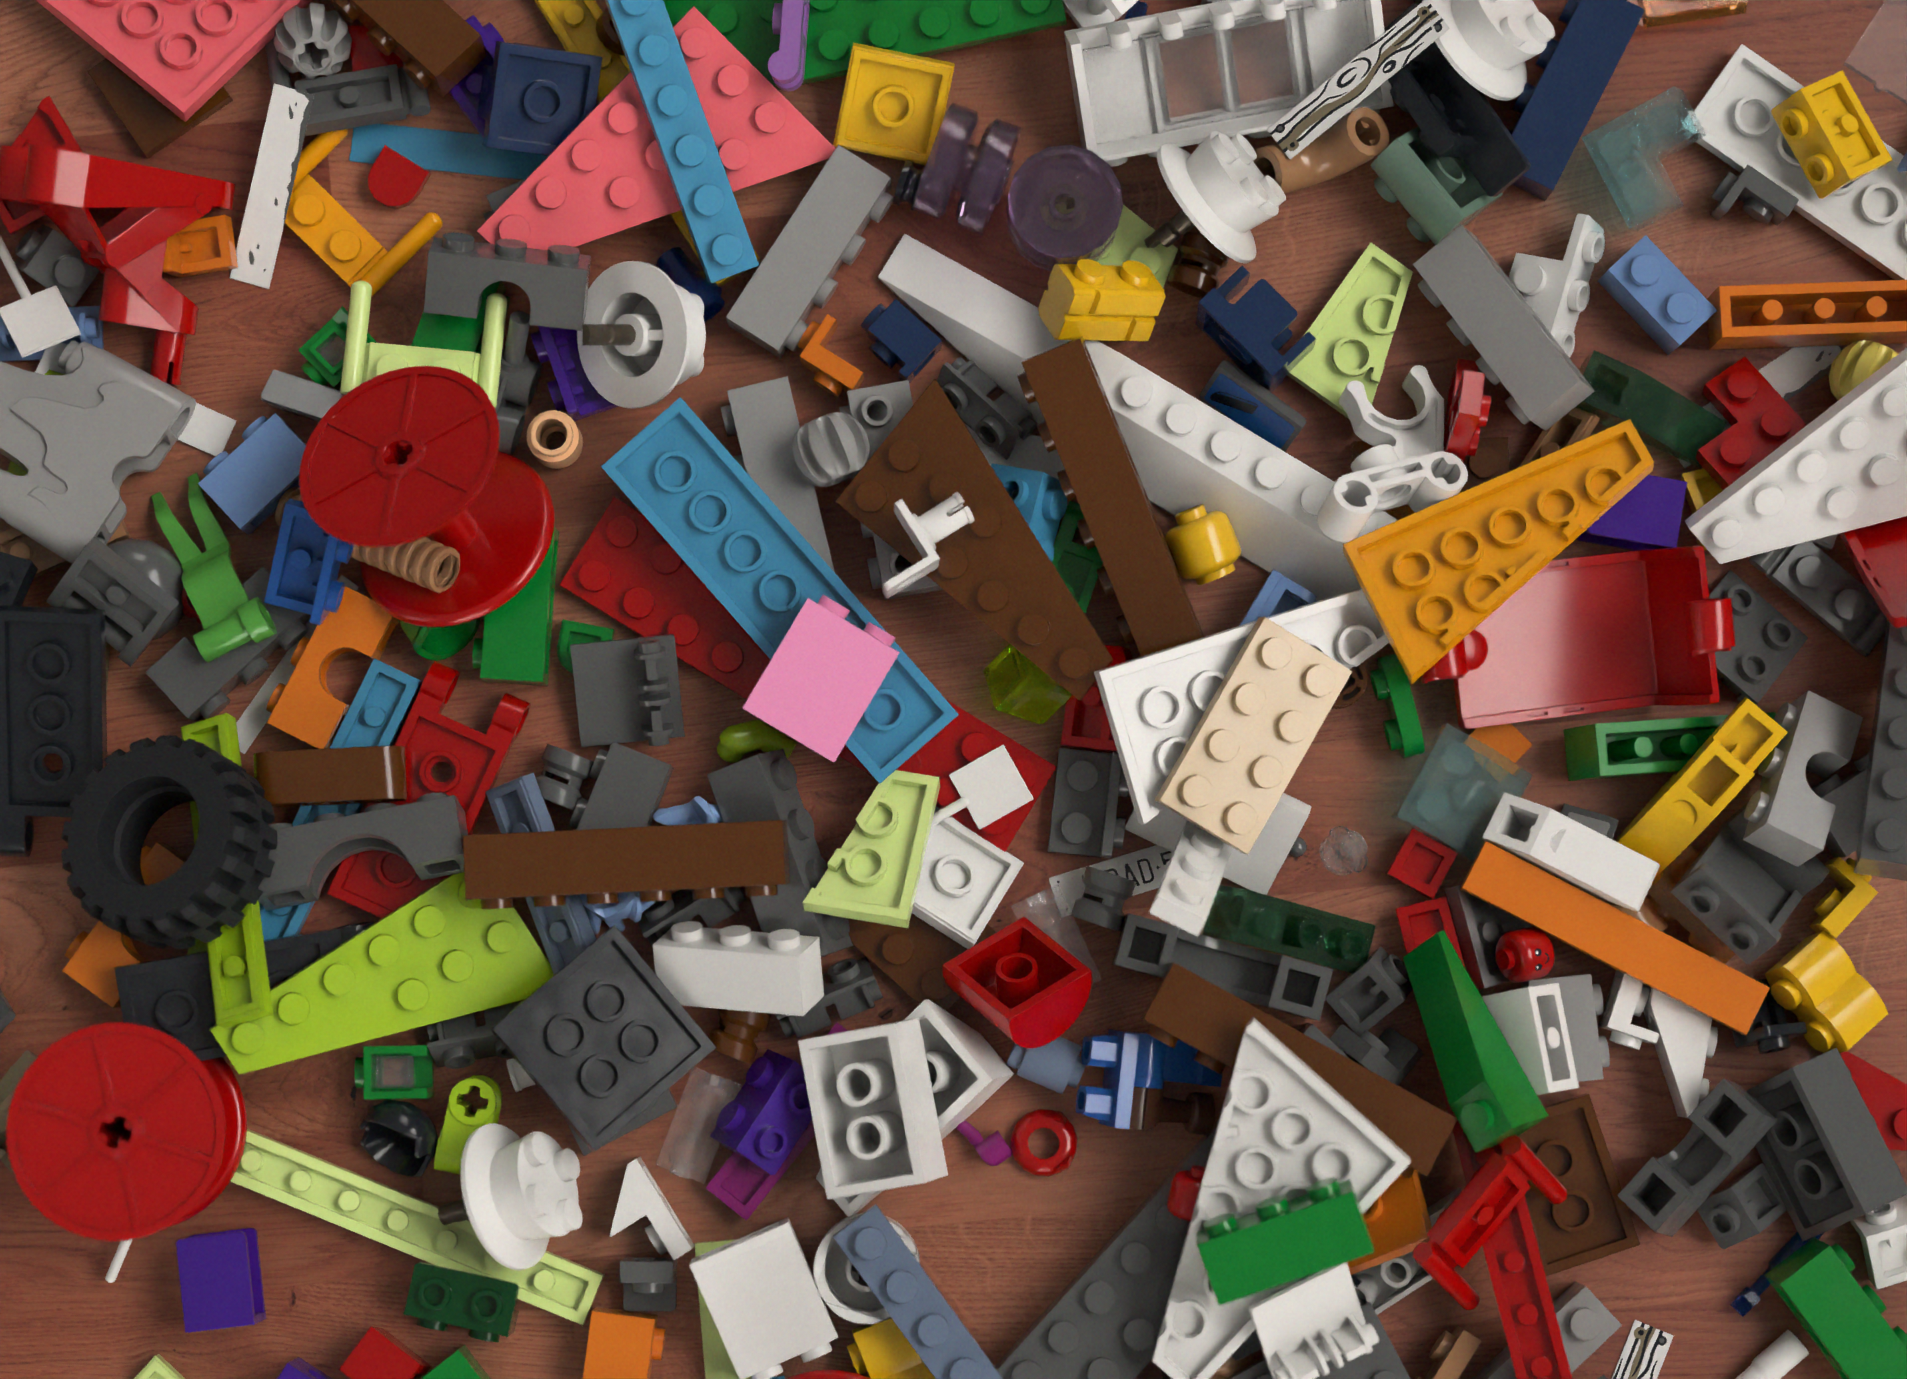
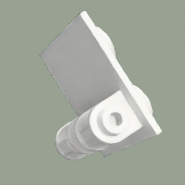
[1248,1262,1379,1379]

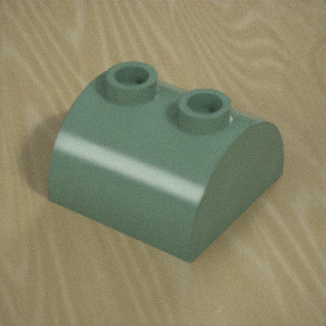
[1370,126,1503,245]

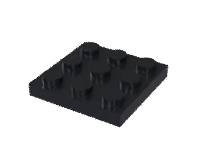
[490,925,716,1152]

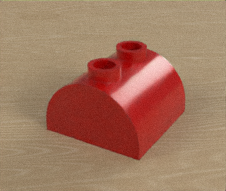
[942,916,1092,1048]

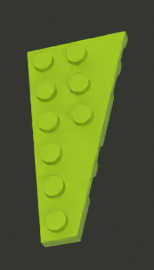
[209,872,554,1075]

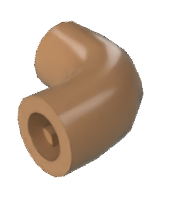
[1253,107,1389,194]

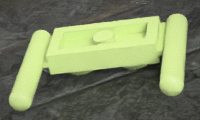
[340,280,507,408]

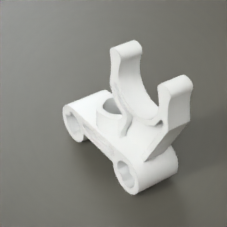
[1317,365,1468,542]

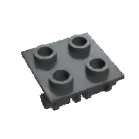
[1709,570,1808,705]
[570,634,685,747]

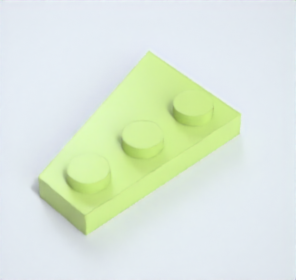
[803,770,940,928]

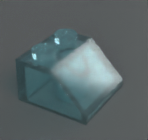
[1391,724,1533,862]

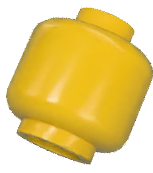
[1165,504,1241,585]

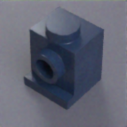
[861,299,942,384]

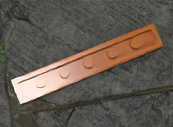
[1460,841,1770,1035]

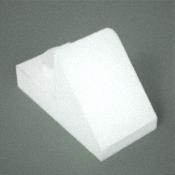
[610,1157,695,1260]

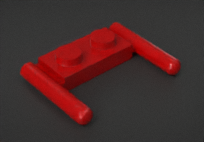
[1413,1135,1567,1310]

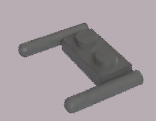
[265,38,431,136]
[1749,541,1887,657]

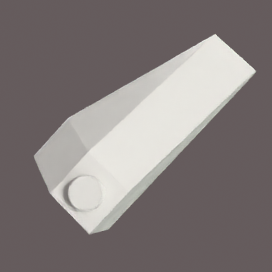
[816,999,1014,1217]

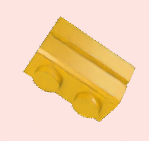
[1038,259,1166,341]

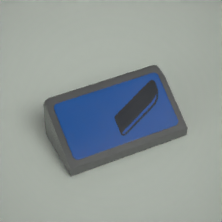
[1199,360,1307,452]

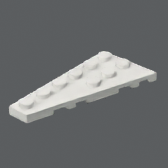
[1094,588,1389,825]

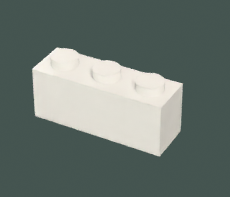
[653,921,824,1016]

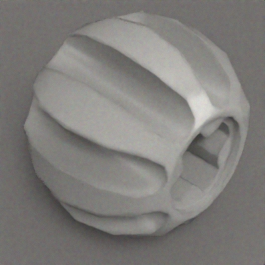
[273,2,352,80]
[792,412,870,487]

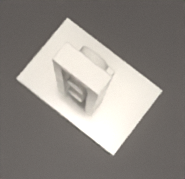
[1125,793,1312,937]

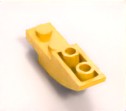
[1615,696,1788,878]

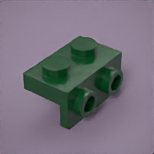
[404,1262,519,1342]

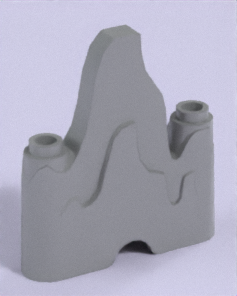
[0,340,196,564]

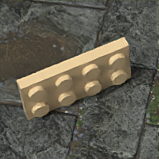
[1154,617,1352,854]

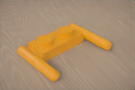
[285,129,443,298]

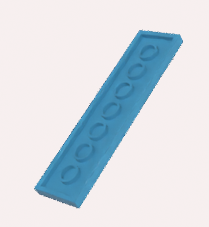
[601,397,959,784]

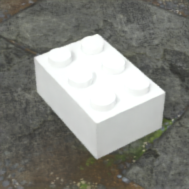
[798,1018,948,1199]

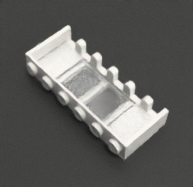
[1064,0,1394,167]

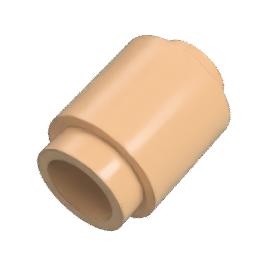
[527,410,583,469]

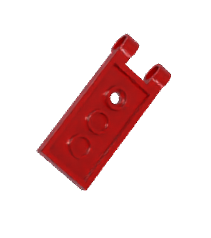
[327,661,531,918]

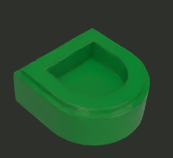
[557,619,615,674]

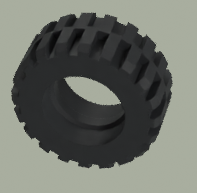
[61,735,277,949]

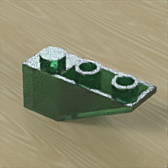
[1575,350,1727,469]
[1202,885,1376,973]

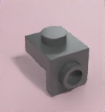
[14,224,99,307]

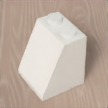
[689,1217,838,1379]

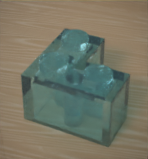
[1581,86,1706,231]

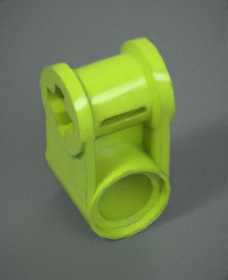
[434,1075,502,1175]

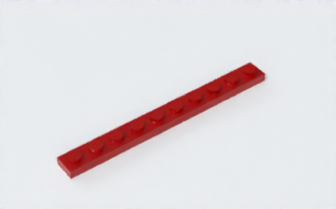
[1395,896,1573,1379]

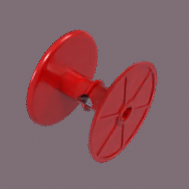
[299,366,555,627]
[6,1023,247,1241]

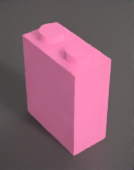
[743,595,900,762]

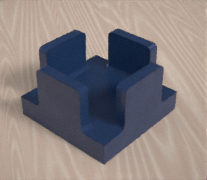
[478,41,602,155]
[1196,266,1316,393]

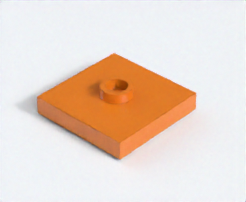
[1347,1170,1432,1275]

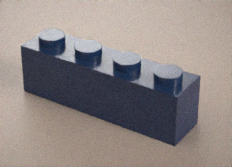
[1507,0,1645,201]

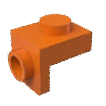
[163,215,238,278]
[797,314,864,397]

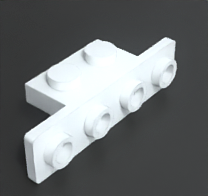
[1509,213,1605,358]

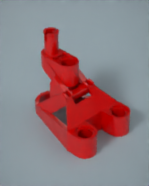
[0,145,236,385]

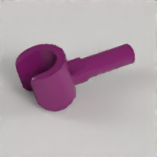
[956,1120,1012,1166]

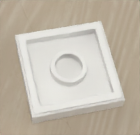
[912,807,1024,949]

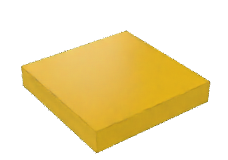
[833,42,955,167]

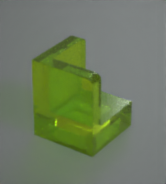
[983,644,1072,724]

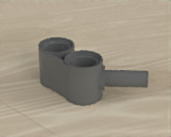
[495,311,542,456]

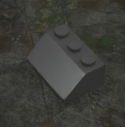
[1747,1048,1907,1241]

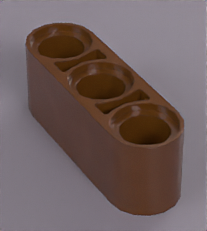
[254,746,407,808]

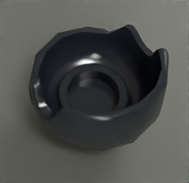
[359,1099,438,1177]

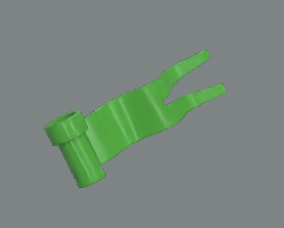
[151,473,277,663]

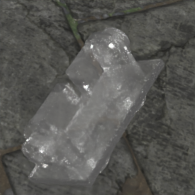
[1011,885,1102,984]
[656,1067,742,1184]

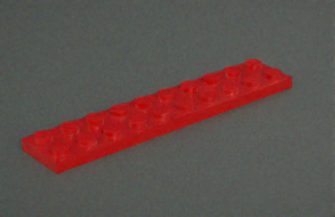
[559,497,1057,852]

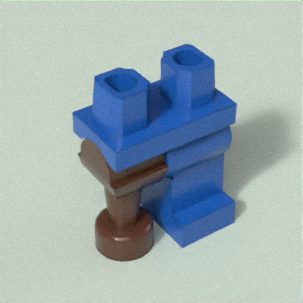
[1075,1029,1222,1135]

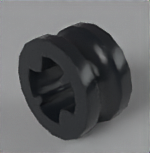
[892,160,931,211]

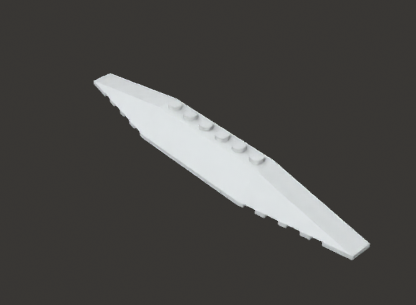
[878,234,1397,601]

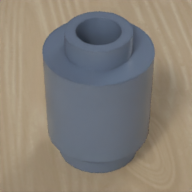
[1006,1036,1086,1094]

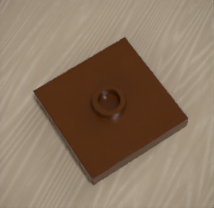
[87,58,233,158]

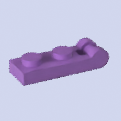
[768,0,810,92]

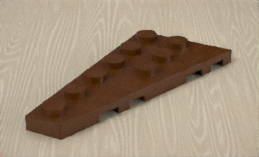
[836,379,1114,701]

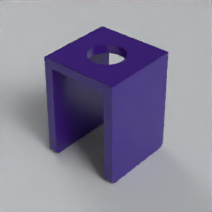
[1576,475,1687,550]
[176,1228,266,1333]

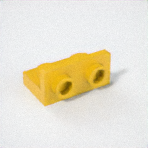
[1771,70,1893,199]

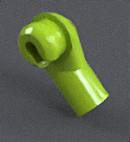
[716,719,798,763]

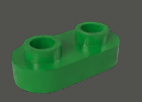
[1370,654,1425,759]

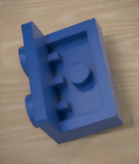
[264,499,354,625]

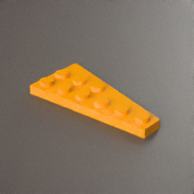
[1343,419,1654,684]

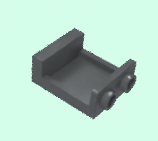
[1671,803,1830,965]

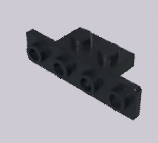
[1384,3,1531,197]

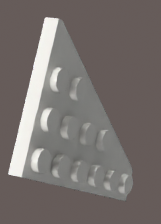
[1685,348,1907,564]
[1152,1017,1411,1379]

